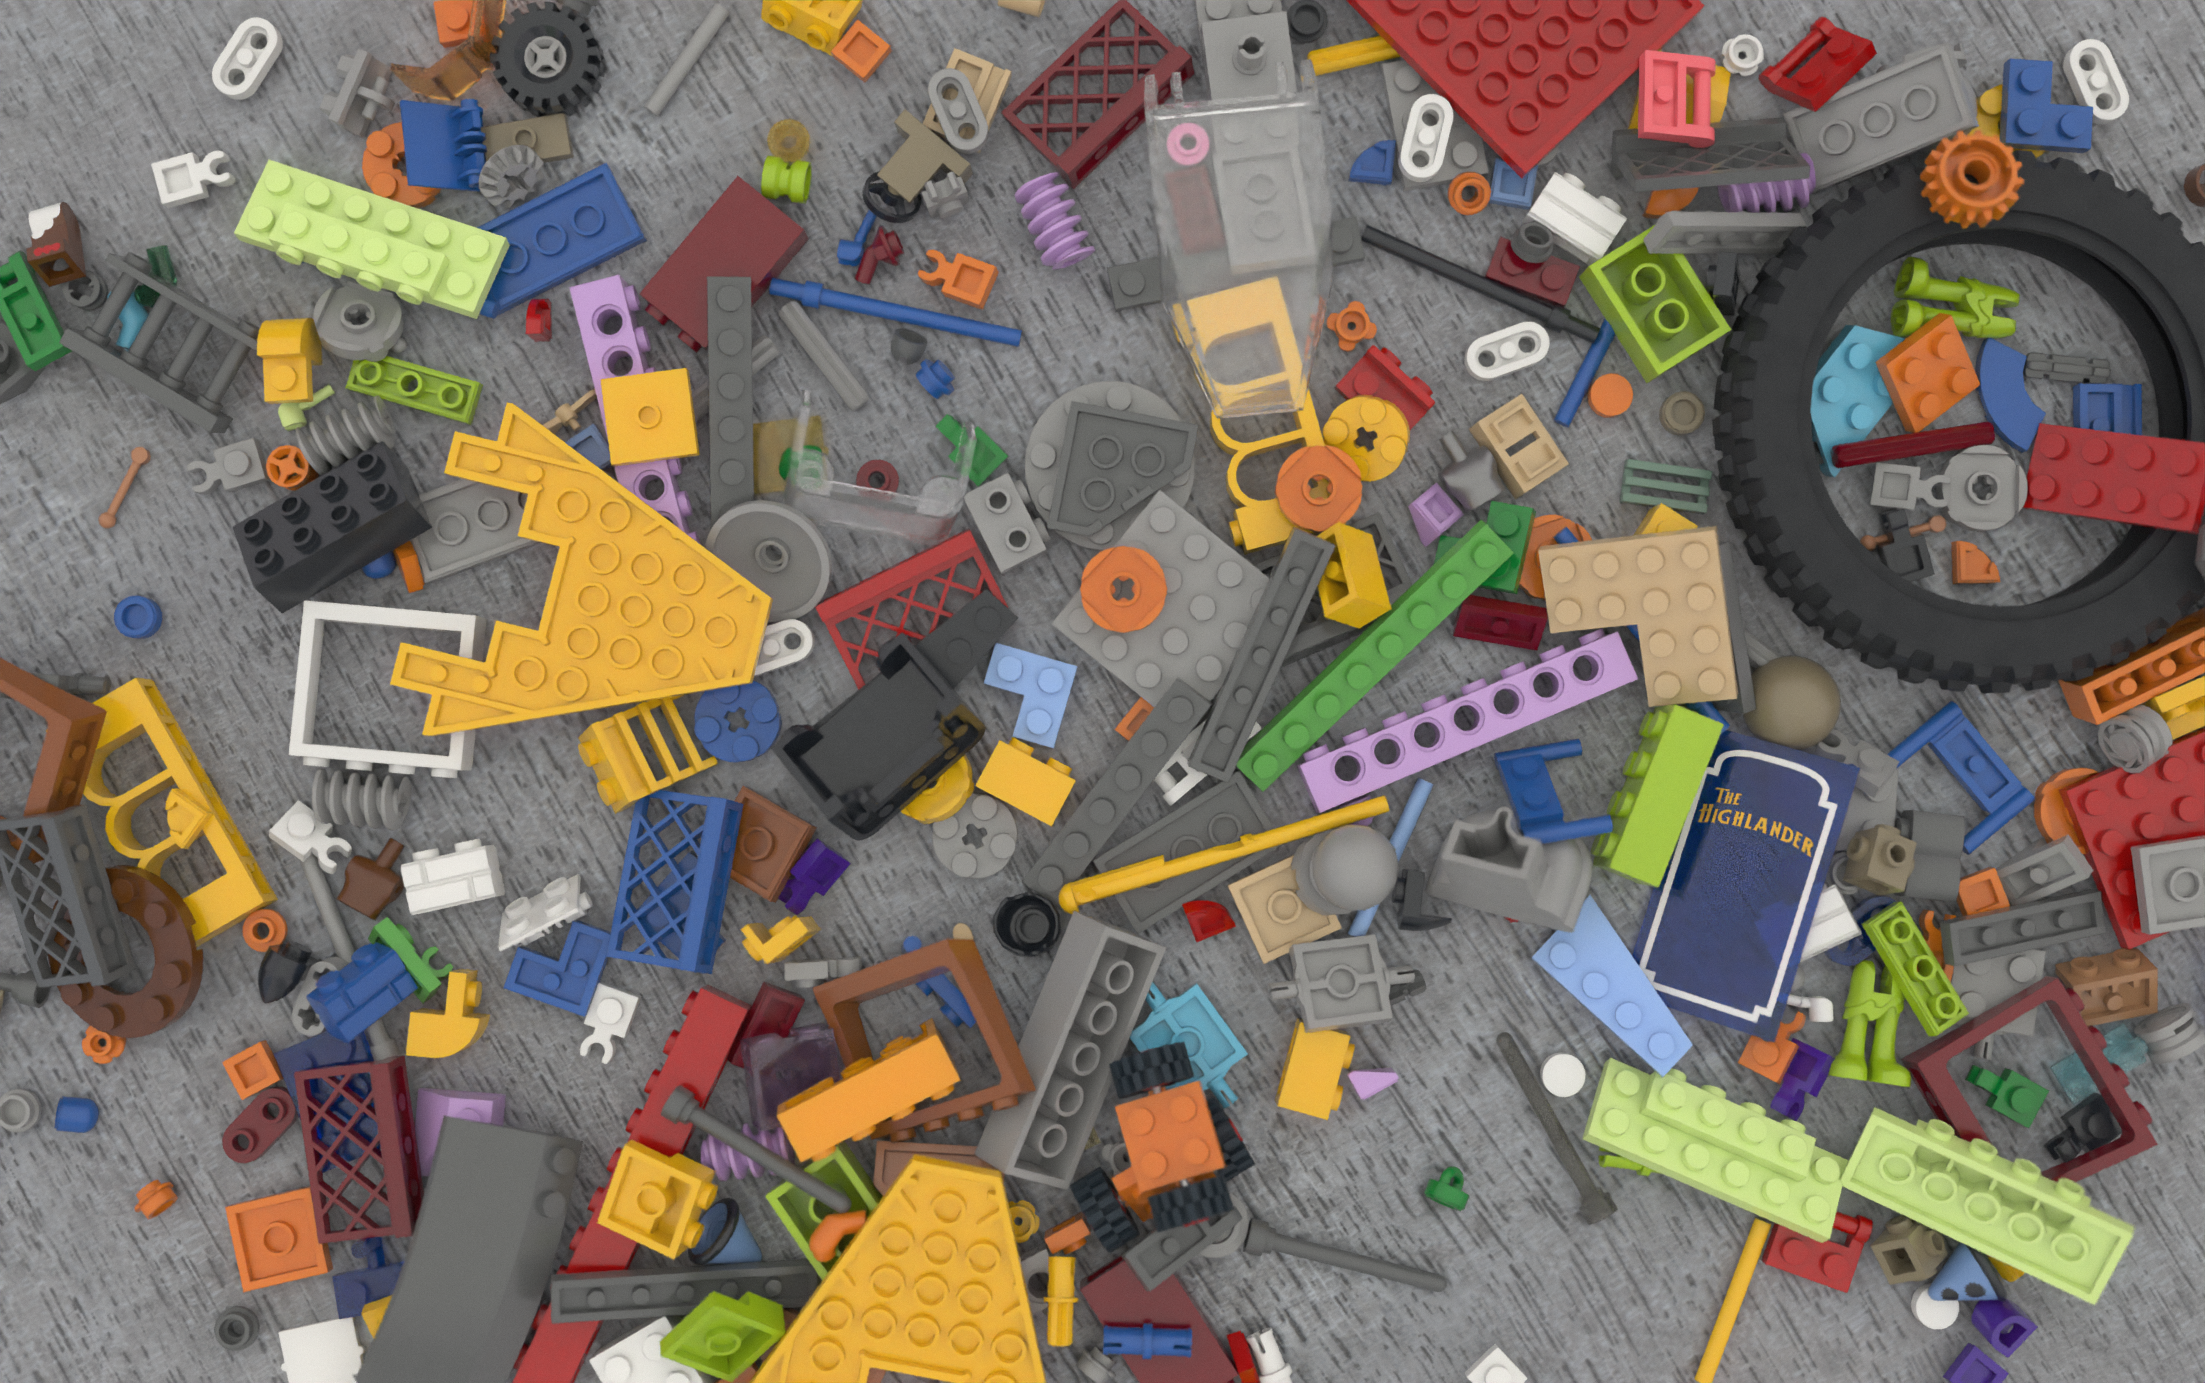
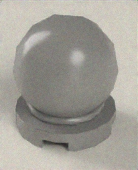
[1291,825,1400,916]

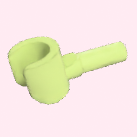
[278,384,335,431]

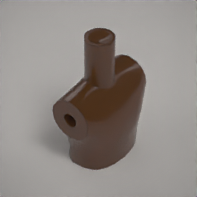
[336,838,405,921]

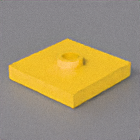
[600,368,700,467]

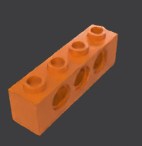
[2058,607,2205,725]

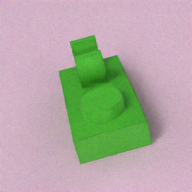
[368,917,453,1004]

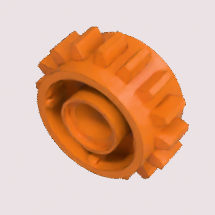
[1920,130,2024,229]

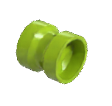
[761,155,812,204]

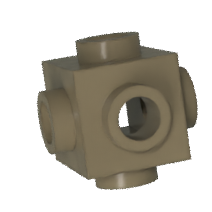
[1843,824,1917,896]
[1871,1215,1948,1285]

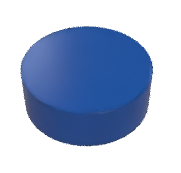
[114,595,162,639]

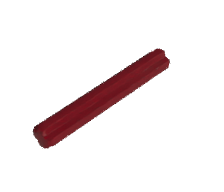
[1831,422,1995,468]

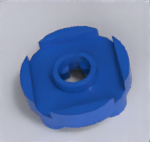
[694,680,782,763]

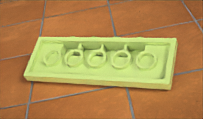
[234,160,510,319]
[1582,1058,1849,1243]
[1840,1107,2134,1305]

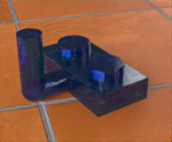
[332,1237,404,1319]

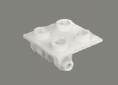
[498,874,593,951]

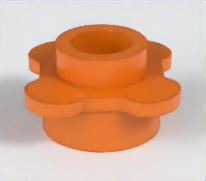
[1326,301,1377,352]

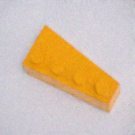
[777,1018,960,1162]

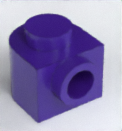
[1971,1298,2038,1358]

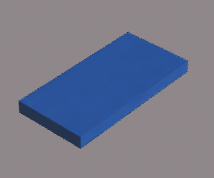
[477,163,647,316]

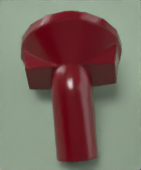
[854,226,904,285]

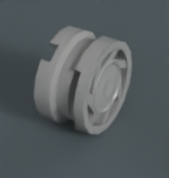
[2098,704,2172,773]
[2134,1003,2205,1064]

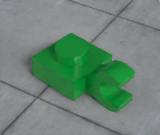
[936,414,1009,487]
[1965,1065,2049,1128]

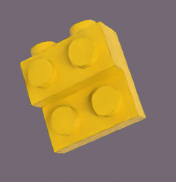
[597,1140,718,1259]

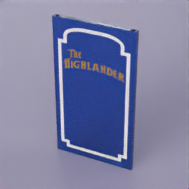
[1632,730,1861,1042]

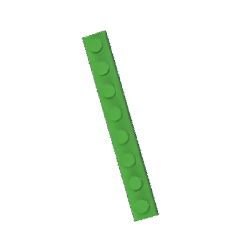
[1236,520,1513,792]

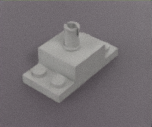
[1194,0,1301,156]

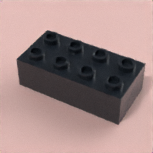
[233,441,432,613]

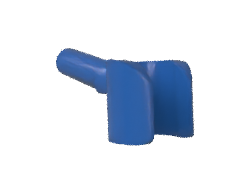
[837,210,877,266]

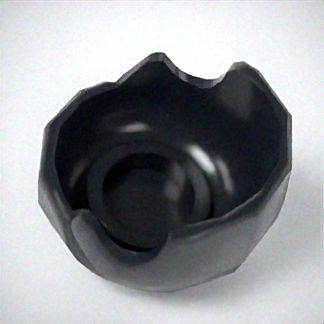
[993,892,1061,958]

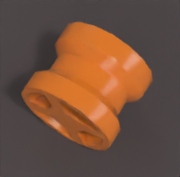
[266,445,319,491]

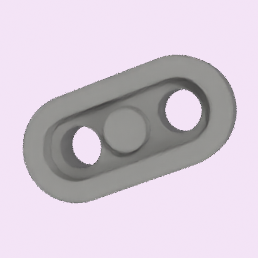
[928,68,989,154]

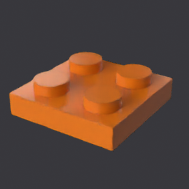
[1875,313,1980,433]
[225,1186,333,1292]

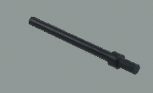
[1361,225,1600,344]

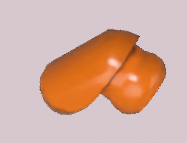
[809,1210,867,1262]

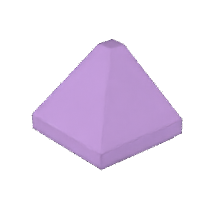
[1409,482,1464,547]
[1347,1068,1399,1100]

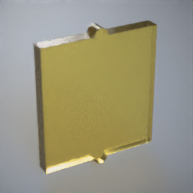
[753,415,829,495]

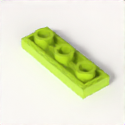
[345,356,483,425]
[1861,901,1969,1036]

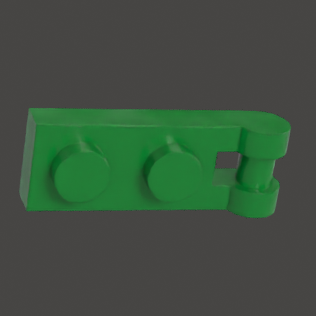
[0,250,72,371]

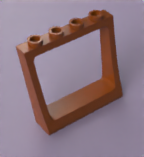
[0,658,107,863]
[813,939,1036,1143]

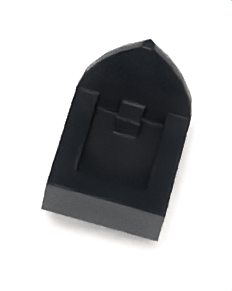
[1392,869,1452,931]
[258,941,319,1004]

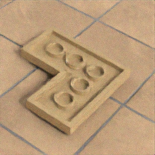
[1538,526,1738,707]

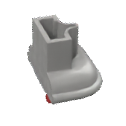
[1424,807,1593,933]

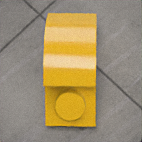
[257,318,322,404]
[406,969,490,1058]

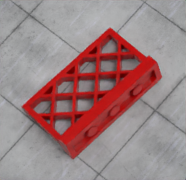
[815,528,1008,690]

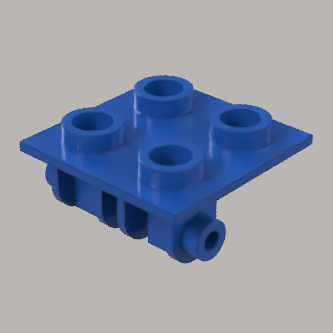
[400,99,487,192]

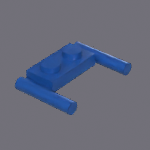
[1887,701,2035,855]
[1494,739,1613,844]
[901,936,983,1037]

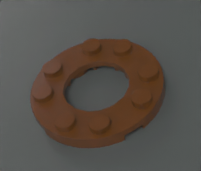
[46,865,204,1038]

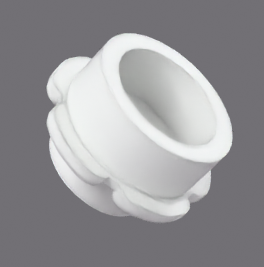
[1722,34,1764,76]

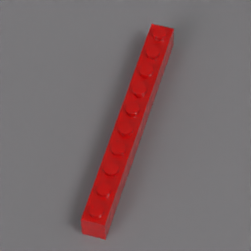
[512,984,752,1383]

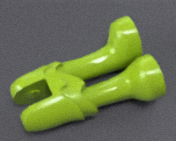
[1891,257,2020,339]
[1828,959,1911,1087]

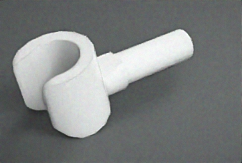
[1776,992,1834,1022]

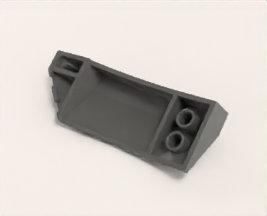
[352,1116,583,1383]

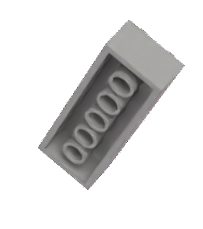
[974,911,1166,1190]

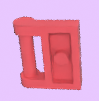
[1638,50,1716,148]

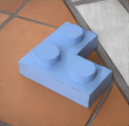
[984,643,1078,749]

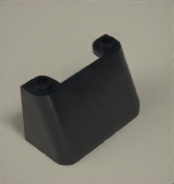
[771,632,986,841]

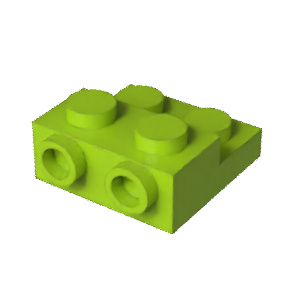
[660,1291,786,1383]

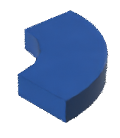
[1975,338,2046,453]

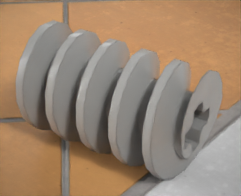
[296,395,396,475]
[312,769,412,831]

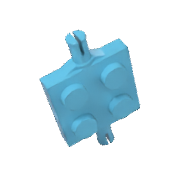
[1130,982,1248,1109]

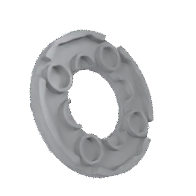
[1025,381,1195,552]

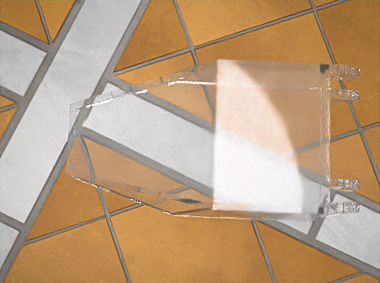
[1144,59,1333,419]

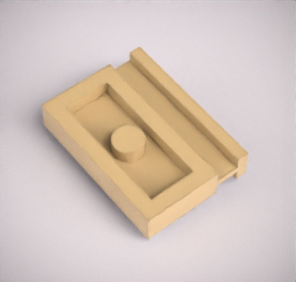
[923,48,1012,153]

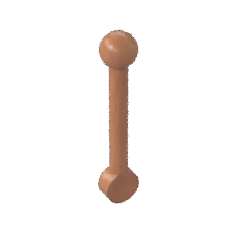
[98,447,151,529]
[1860,515,1946,551]

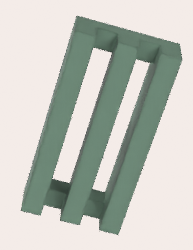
[1619,459,1712,514]

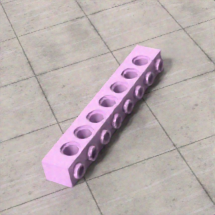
[569,275,701,544]
[1296,628,1638,813]

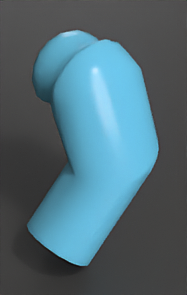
[107,291,149,349]

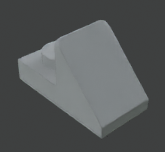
[1996,835,2093,906]

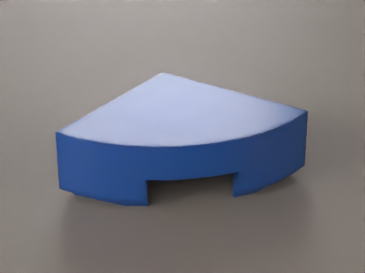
[1348,140,1396,185]

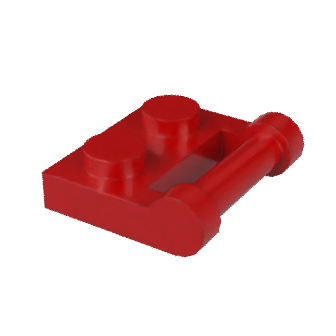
[1758,17,1877,112]
[1761,1211,1873,1293]

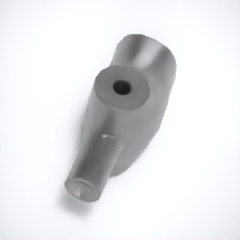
[1438,431,1505,513]

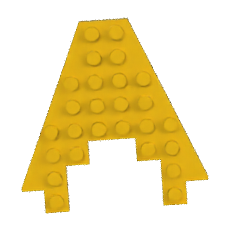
[390,402,773,736]
[749,1154,1047,1383]

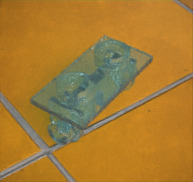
[2050,1023,2149,1105]

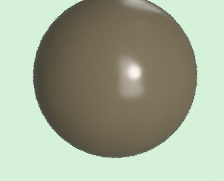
[1743,655,1841,751]

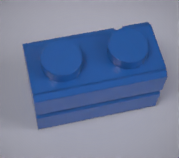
[306,943,418,1043]

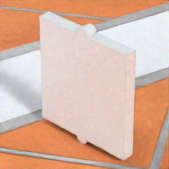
[278,1314,366,1383]

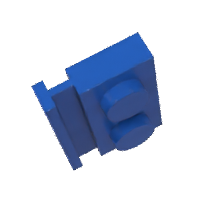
[2073,384,2142,435]

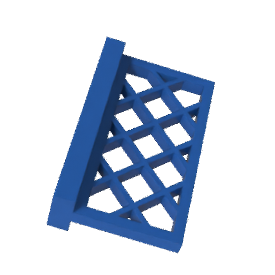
[606,790,743,974]

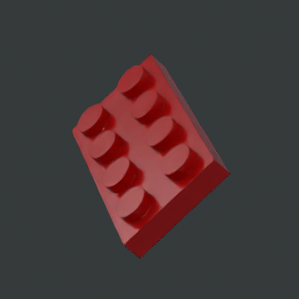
[2022,423,2205,534]

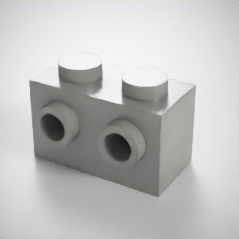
[962,473,1051,576]

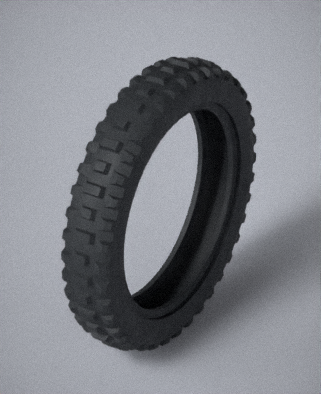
[1712,150,2205,694]

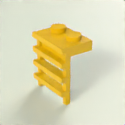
[578,695,718,814]

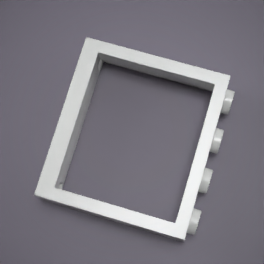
[289,601,487,778]

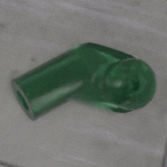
[134,245,177,308]

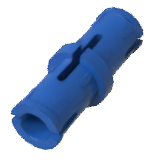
[1103,1323,1192,1360]

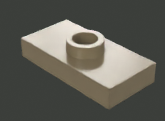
[480,113,574,163]

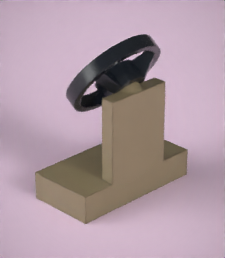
[862,109,973,223]

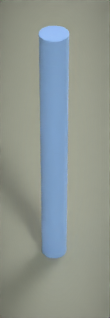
[1348,778,1433,937]

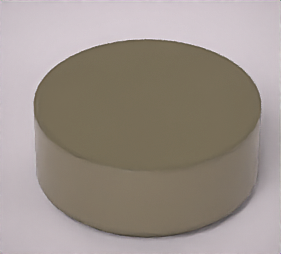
[1659,391,1705,436]

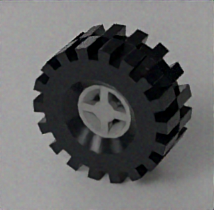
[490,2,605,117]

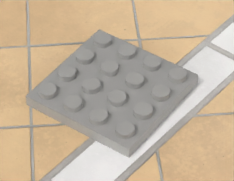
[1052,490,1270,708]

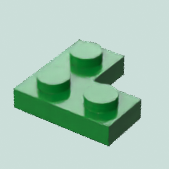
[1434,501,1536,594]

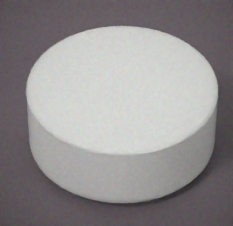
[1540,1052,1586,1097]
[1911,1283,1959,1329]

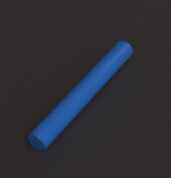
[1553,318,1615,428]

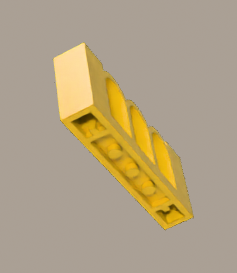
[1171,276,1346,555]
[46,678,278,947]

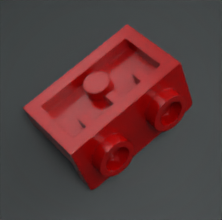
[1334,345,1436,430]

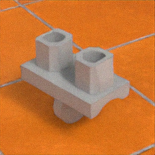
[319,49,395,138]

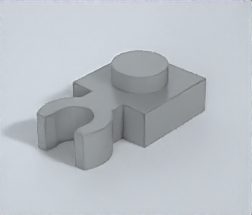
[921,172,969,218]
[186,437,271,495]
[1870,462,1952,510]
[1813,729,1899,798]
[784,957,862,988]

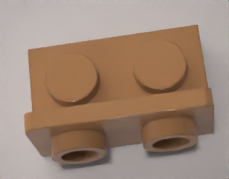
[2055,948,2158,1027]

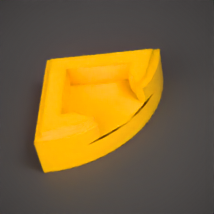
[165,788,213,849]

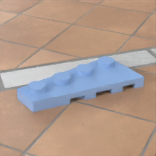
[1532,895,1693,1077]

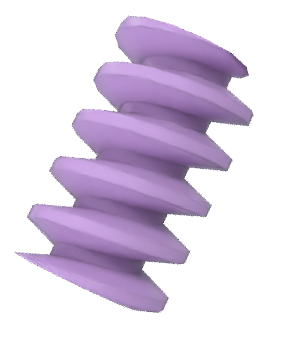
[1717,153,1816,213]
[1014,172,1095,270]
[701,1120,795,1182]

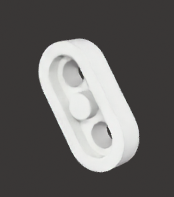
[212,17,283,100]
[2063,39,2129,125]
[1398,94,1453,182]
[1464,322,1550,381]
[754,619,815,676]

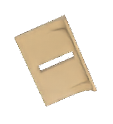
[1469,394,1569,500]

